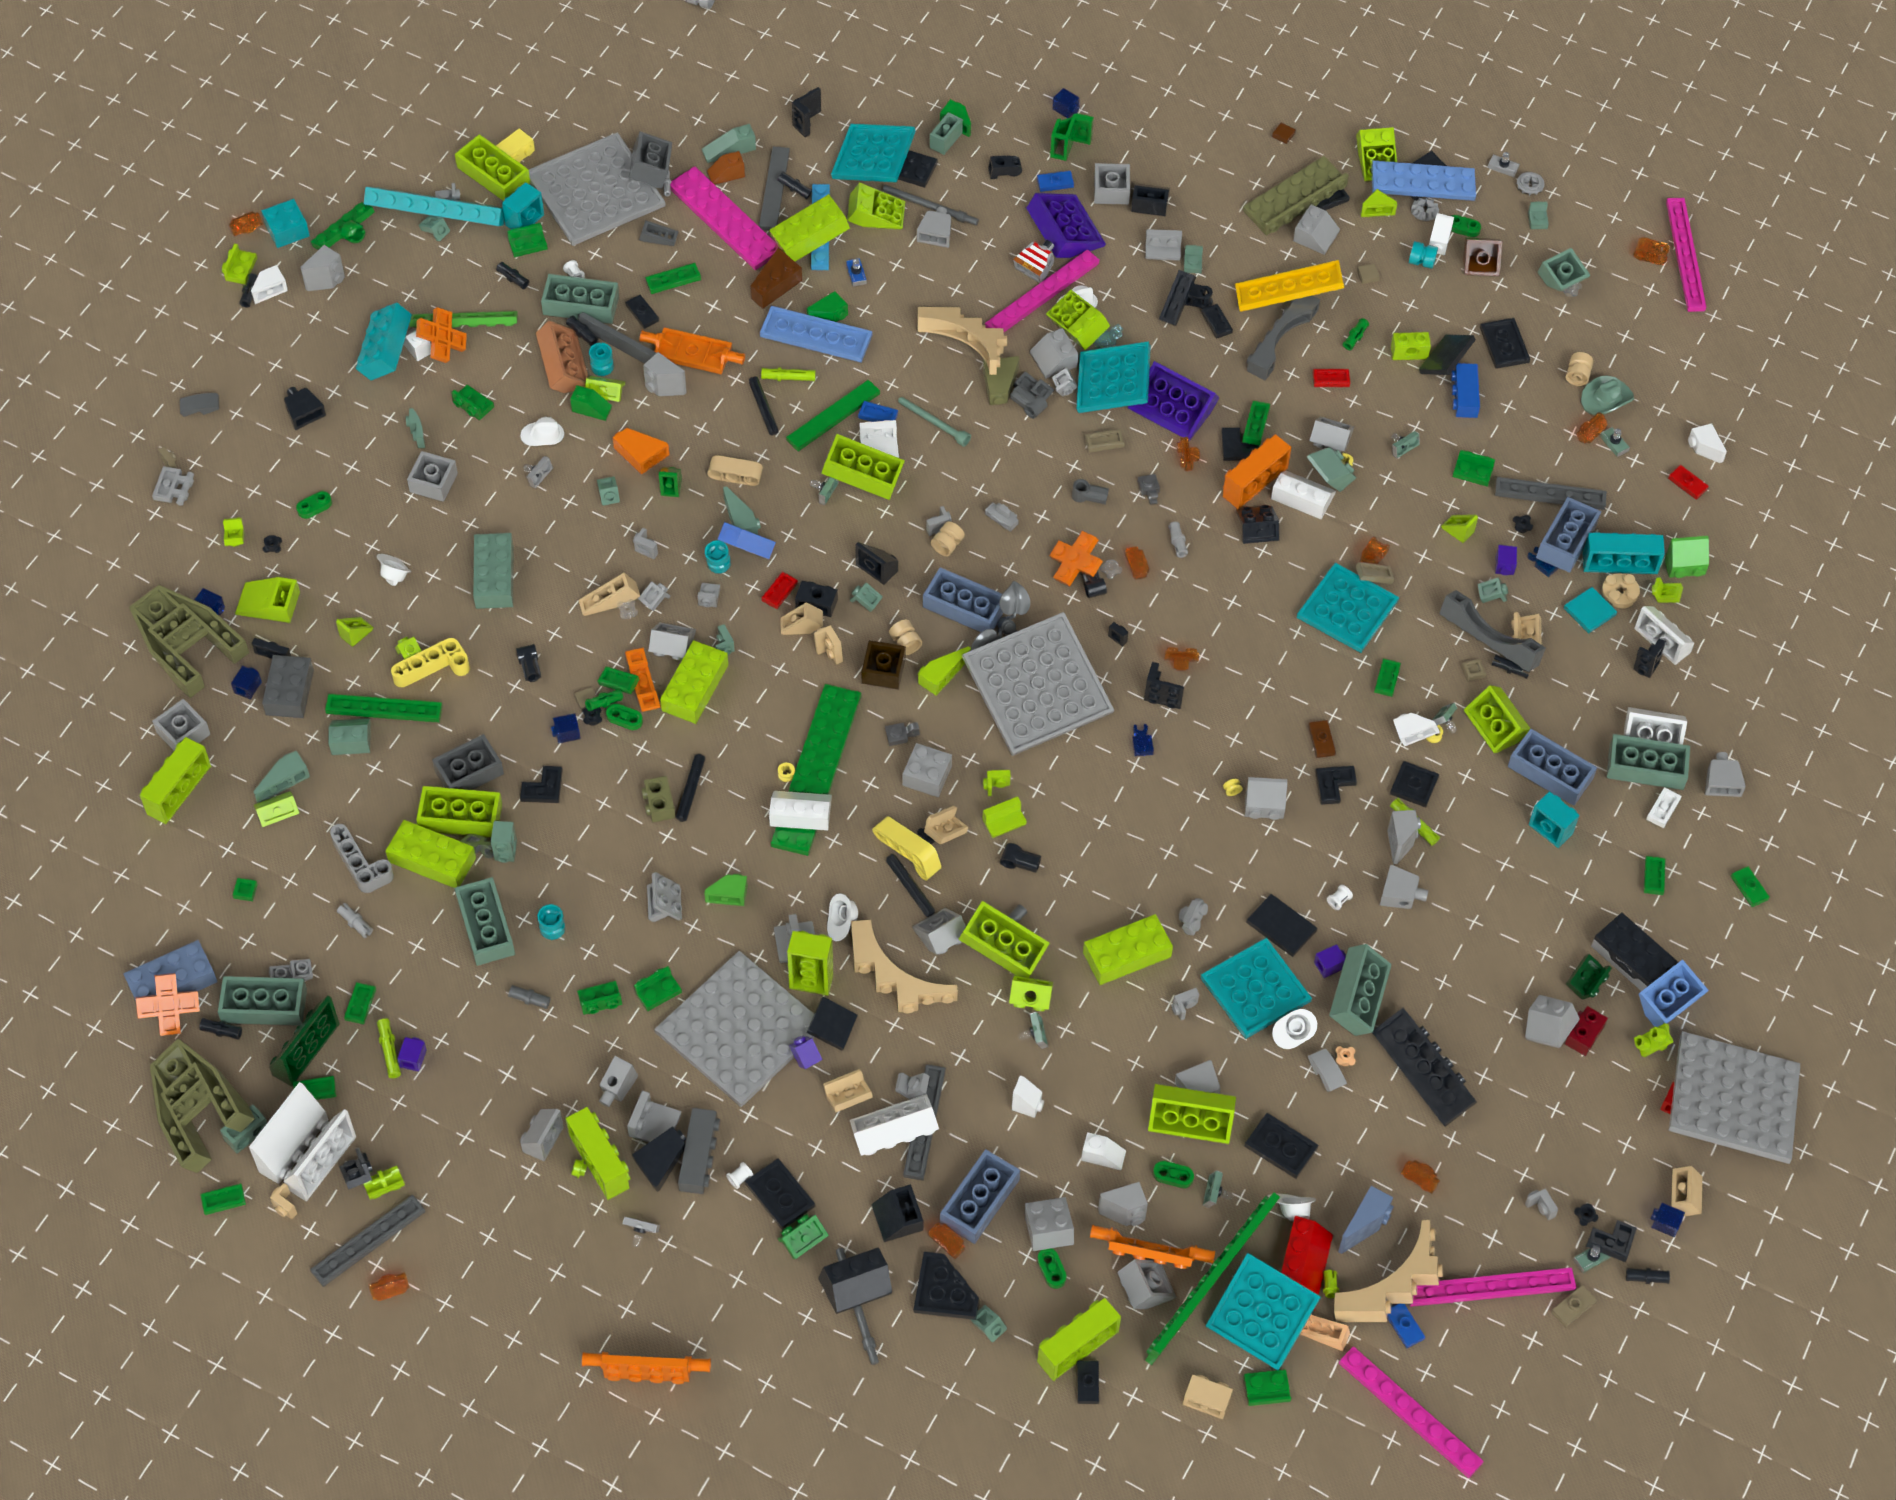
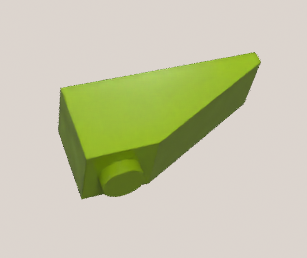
[918,646,971,696]

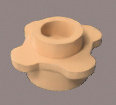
[1335,1046,1356,1066]

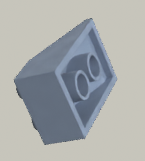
[1338,1186,1394,1254]

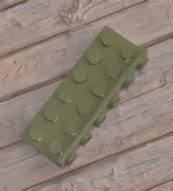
[1243,156,1349,236]

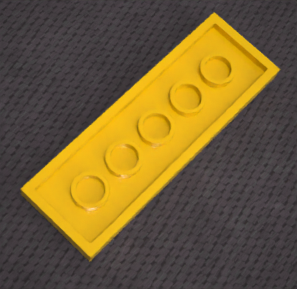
[1235,260,1344,312]

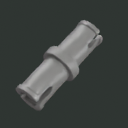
[1168,522,1188,558]
[337,903,373,938]

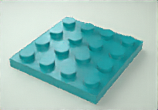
[831,124,916,182]
[1076,341,1151,413]
[1297,563,1399,653]
[1200,938,1312,1039]
[1206,1253,1321,1370]

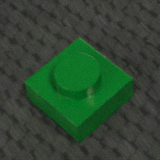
[232,878,258,902]

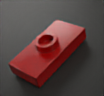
[1313,369,1350,387]
[1668,465,1709,500]
[761,572,798,609]

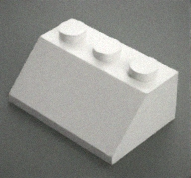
[1271,471,1336,519]
[1634,606,1694,665]
[1624,707,1687,745]
[769,791,832,830]

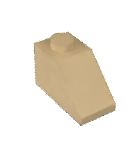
[780,602,823,635]

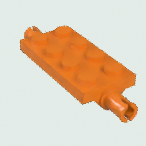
[640,327,745,374]
[1090,1225,1216,1269]
[582,1351,711,1384]

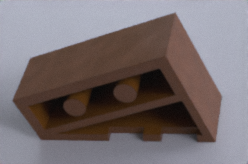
[750,247,802,309]

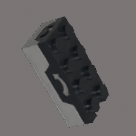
[1591,912,1679,991]

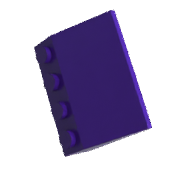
[1026,193,1106,258]
[1128,361,1219,441]

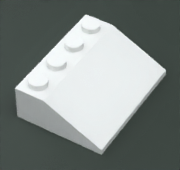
[249,1082,328,1184]
[284,1109,356,1202]

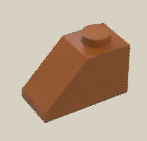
[707,151,745,185]

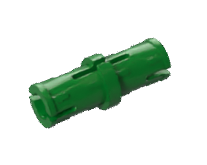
[1343,318,1369,351]
[585,689,623,711]

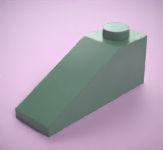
[702,124,756,163]
[723,486,761,535]
[253,751,310,803]

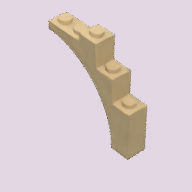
[918,307,1007,375]
[851,920,958,1013]
[1334,1220,1443,1322]

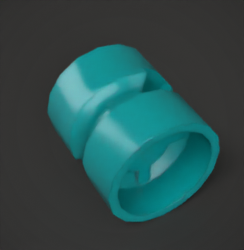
[1409,241,1438,269]
[589,343,614,376]
[705,540,731,573]
[537,904,565,940]

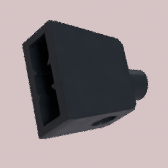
[284,387,326,431]

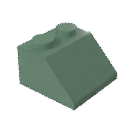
[1538,248,1590,291]
[1307,447,1357,492]
[328,718,371,755]

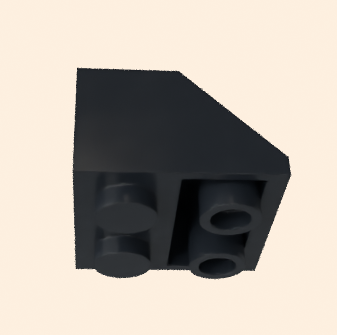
[1131,183,1170,216]
[871,1184,924,1242]

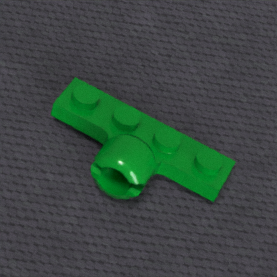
[311,202,375,250]

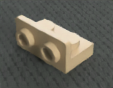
[814,625,843,665]

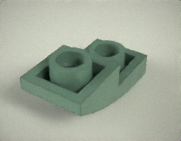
[406,408,425,448]

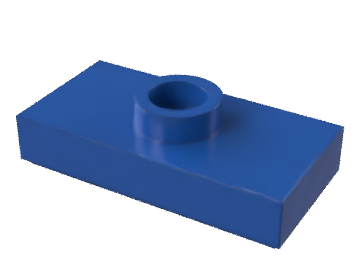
[1037,171,1074,192]
[858,401,898,422]
[1387,1304,1425,1349]

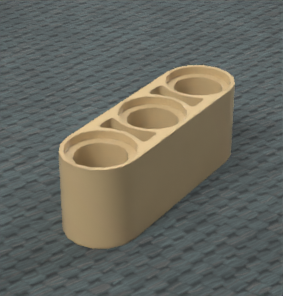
[707,455,763,486]

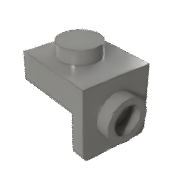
[1052,368,1078,396]

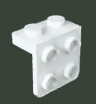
[860,420,899,458]

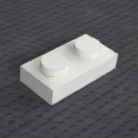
[1646,787,1682,828]

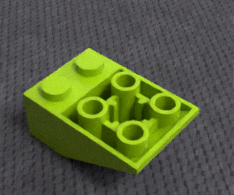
[1356,127,1397,181]
[847,182,905,229]
[1046,290,1110,350]
[235,577,300,623]

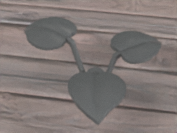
[970,581,1031,651]

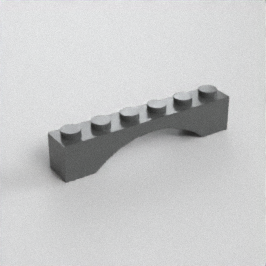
[1246,295,1320,381]
[1439,590,1546,672]

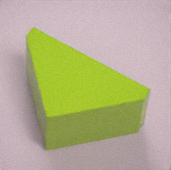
[1360,189,1397,217]
[1441,515,1478,543]
[336,617,374,647]

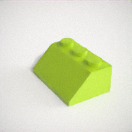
[1464,685,1531,753]

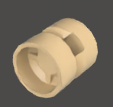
[1566,352,1594,386]
[931,521,965,556]
[889,619,922,655]

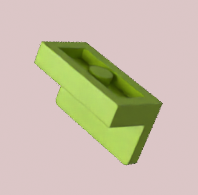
[585,376,625,402]
[254,791,299,827]
[982,796,1027,838]

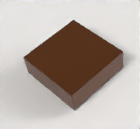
[1272,122,1296,144]

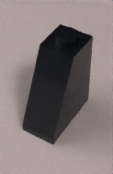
[632,1126,686,1192]

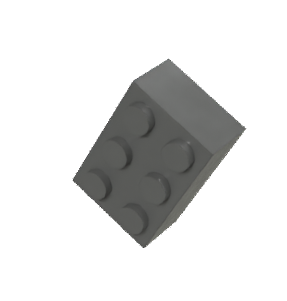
[629,131,672,189]
[262,655,314,718]
[432,734,504,790]

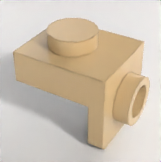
[270,1183,297,1220]

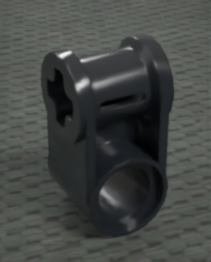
[1185,284,1213,309]

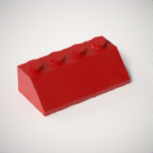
[1281,1216,1333,1311]

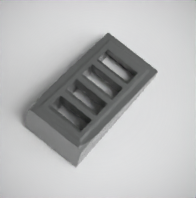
[639,220,679,246]

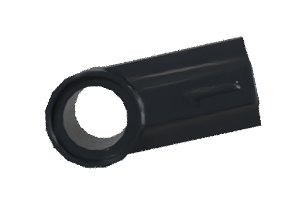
[1080,570,1107,598]
[516,644,541,682]
[1000,843,1041,873]

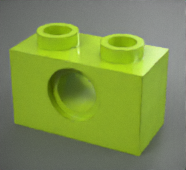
[1391,332,1431,360]
[1009,975,1054,1011]

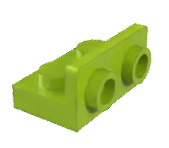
[222,243,257,285]

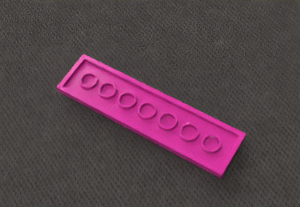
[670,166,779,271]

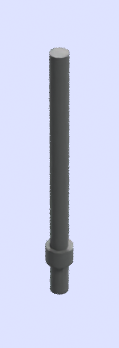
[883,185,979,226]
[836,1248,879,1365]

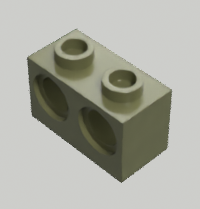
[641,776,675,823]

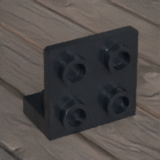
[792,87,821,137]
[1236,505,1279,544]
[1144,662,1184,709]

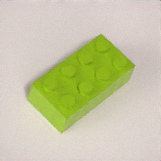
[455,134,530,201]
[769,194,850,261]
[821,434,905,500]
[660,640,728,724]
[140,737,211,824]
[416,786,502,837]
[386,820,476,888]
[958,901,1050,978]
[1083,914,1173,985]
[787,931,834,996]
[1148,1084,1236,1144]
[565,1107,631,1200]
[1037,1298,1121,1381]

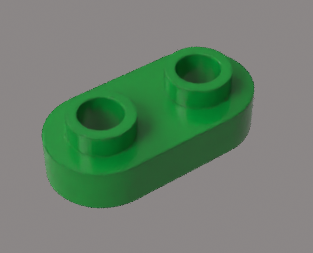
[1451,215,1481,237]
[296,491,332,519]
[606,704,643,730]
[1153,1161,1194,1188]
[1037,1248,1067,1289]

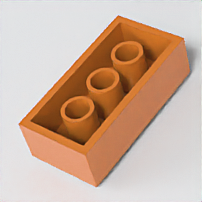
[1222,434,1292,509]

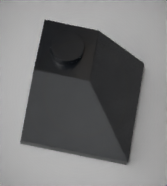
[855,542,898,585]

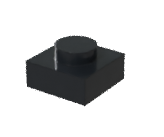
[1108,622,1128,647]

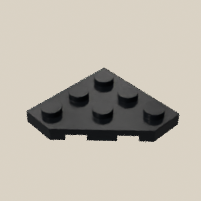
[913,1252,980,1320]

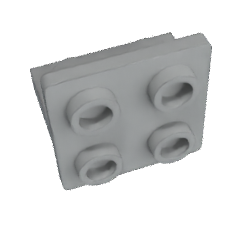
[1145,229,1182,260]
[647,872,682,922]
[774,914,815,963]

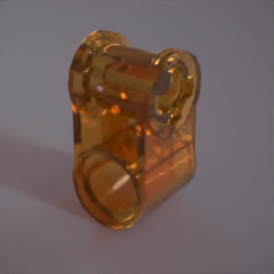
[1633,237,1669,265]
[1359,536,1390,564]

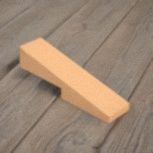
[1300,1315,1350,1351]

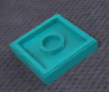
[1564,587,1617,634]

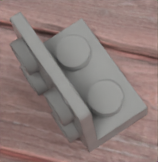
[627,1091,681,1143]

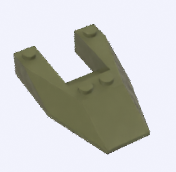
[129,585,249,698]
[150,1038,255,1173]

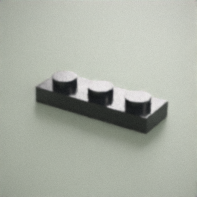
[1159,270,1196,326]

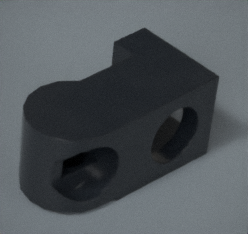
[988,156,1022,179]

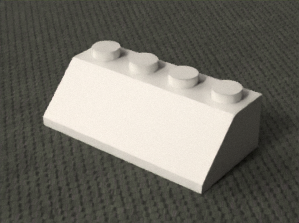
[850,1094,939,1156]

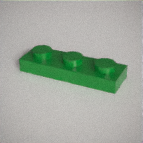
[645,263,701,294]
[1243,401,1270,445]

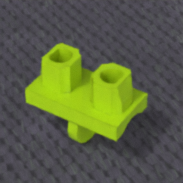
[1634,1023,1674,1057]
[364,1166,405,1200]

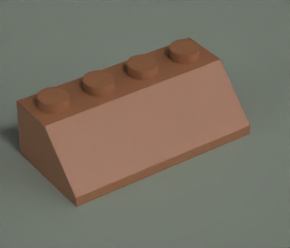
[536,321,588,393]

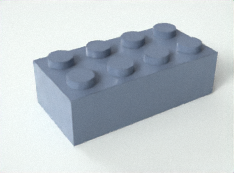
[1536,497,1602,573]
[923,568,1003,632]
[1508,729,1597,806]
[123,940,218,1001]
[940,1149,1020,1244]

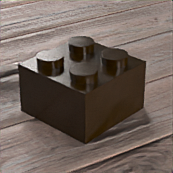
[861,640,906,690]

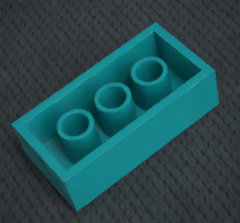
[356,302,412,381]
[1582,532,1665,574]

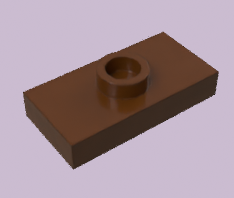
[1308,720,1336,758]

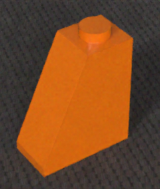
[613,428,670,475]

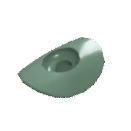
[1581,375,1634,416]

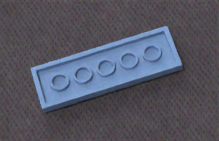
[1371,161,1476,201]
[760,306,872,363]

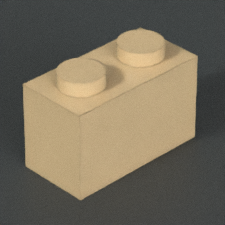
[1672,1166,1703,1217]
[1183,1374,1233,1419]

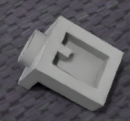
[435,183,460,200]
[926,506,952,536]
[633,528,658,559]
[638,582,671,611]
[698,583,720,607]
[1171,988,1199,1020]
[895,1073,930,1099]
[1525,1188,1558,1220]

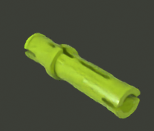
[761,367,816,381]
[1390,798,1440,846]
[377,1018,401,1078]

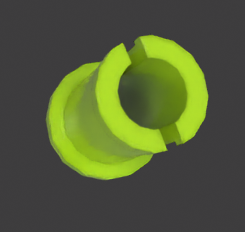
[1323,1270,1340,1298]

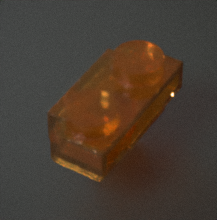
[229,211,263,236]
[1576,412,1607,444]
[1177,437,1200,471]
[1125,546,1149,580]
[1164,647,1199,671]
[1401,1160,1440,1194]
[928,1223,965,1259]
[368,1272,410,1301]

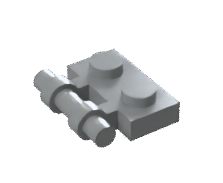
[152,466,194,506]

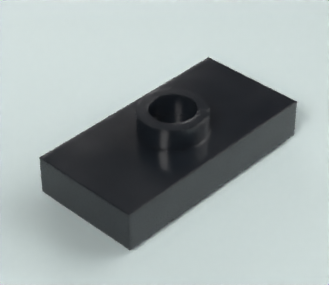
[625,294,659,329]
[1201,304,1233,339]
[252,638,291,659]
[1077,1361,1099,1404]

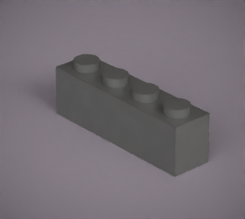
[678,1108,720,1194]

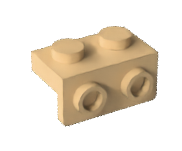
[1511,612,1542,645]
[924,806,968,845]
[823,1069,873,1113]

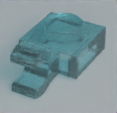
[1093,324,1123,349]

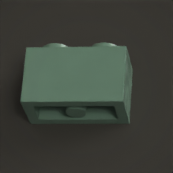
[930,112,963,155]

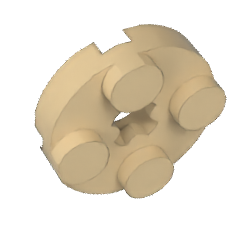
[1601,573,1640,608]

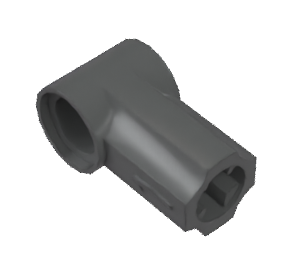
[1010,386,1048,419]
[1072,479,1109,505]

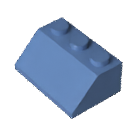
[1639,959,1709,1027]

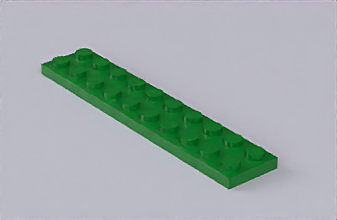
[771,684,861,856]
[1145,1192,1280,1366]

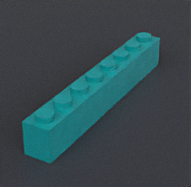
[364,186,505,226]

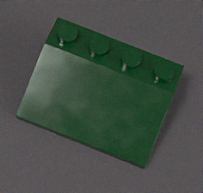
[269,995,340,1087]

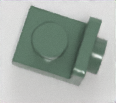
[1528,201,1549,229]
[419,215,450,241]
[1184,245,1203,274]
[597,476,620,505]
[1478,577,1508,603]
[850,583,883,612]
[715,624,735,655]
[970,1305,1007,1342]

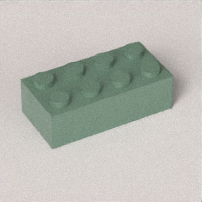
[541,274,619,324]
[473,533,514,609]
[1607,734,1690,790]
[454,877,515,966]
[1329,944,1392,1036]
[218,976,307,1025]

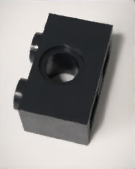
[795,581,838,617]

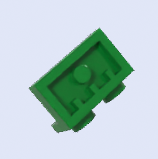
[507,223,548,258]
[451,385,494,420]
[1452,450,1495,487]
[634,966,682,1012]
[577,981,622,1015]
[777,1214,829,1259]

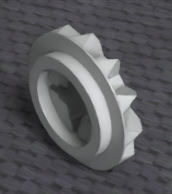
[1516,172,1544,196]
[1411,197,1439,221]

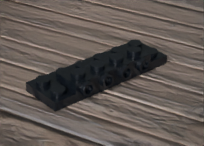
[1373,1007,1477,1127]

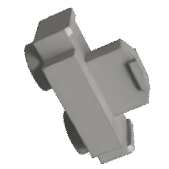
[985,502,1019,532]
[1179,898,1208,936]

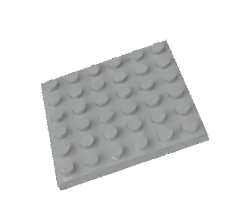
[529,132,666,246]
[962,612,1114,756]
[655,951,815,1107]
[1669,1031,1800,1164]

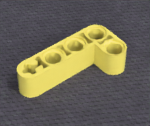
[391,638,470,687]
[872,816,941,881]

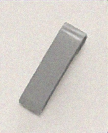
[330,824,394,893]

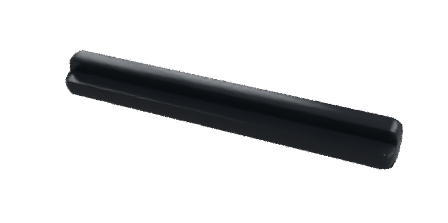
[749,376,779,436]
[676,754,706,822]
[886,854,935,917]

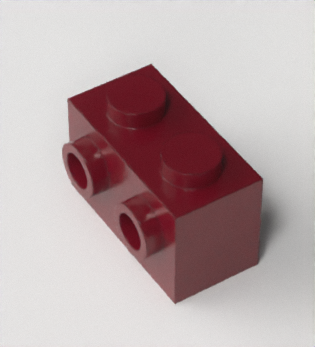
[1565,1006,1608,1056]

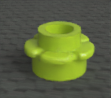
[571,1159,587,1179]

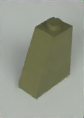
[983,356,1019,405]

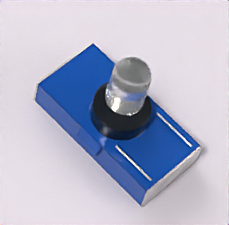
[846,258,867,287]

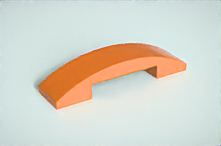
[625,648,661,712]

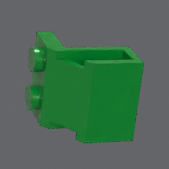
[1050,113,1094,161]

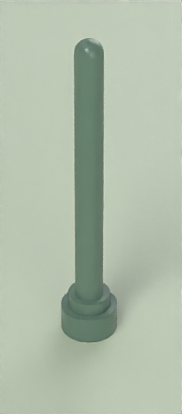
[898,397,971,447]

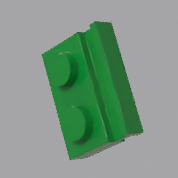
[1244,1370,1291,1406]

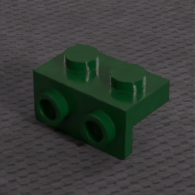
[1566,954,1612,1000]

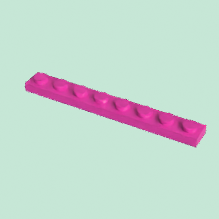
[1666,198,1706,312]
[985,249,1100,332]
[1410,1268,1576,1307]
[1339,1346,1484,1479]

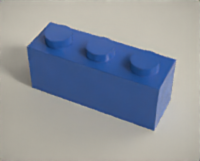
[1451,363,1480,418]

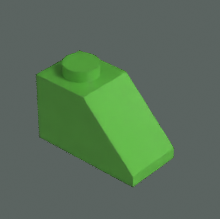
[705,874,748,906]

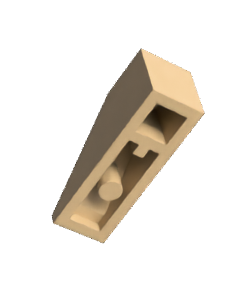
[578,573,640,616]

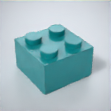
[502,182,544,230]
[261,199,310,248]
[1528,791,1580,848]

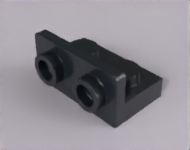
[1633,638,1666,678]
[339,1148,373,1190]

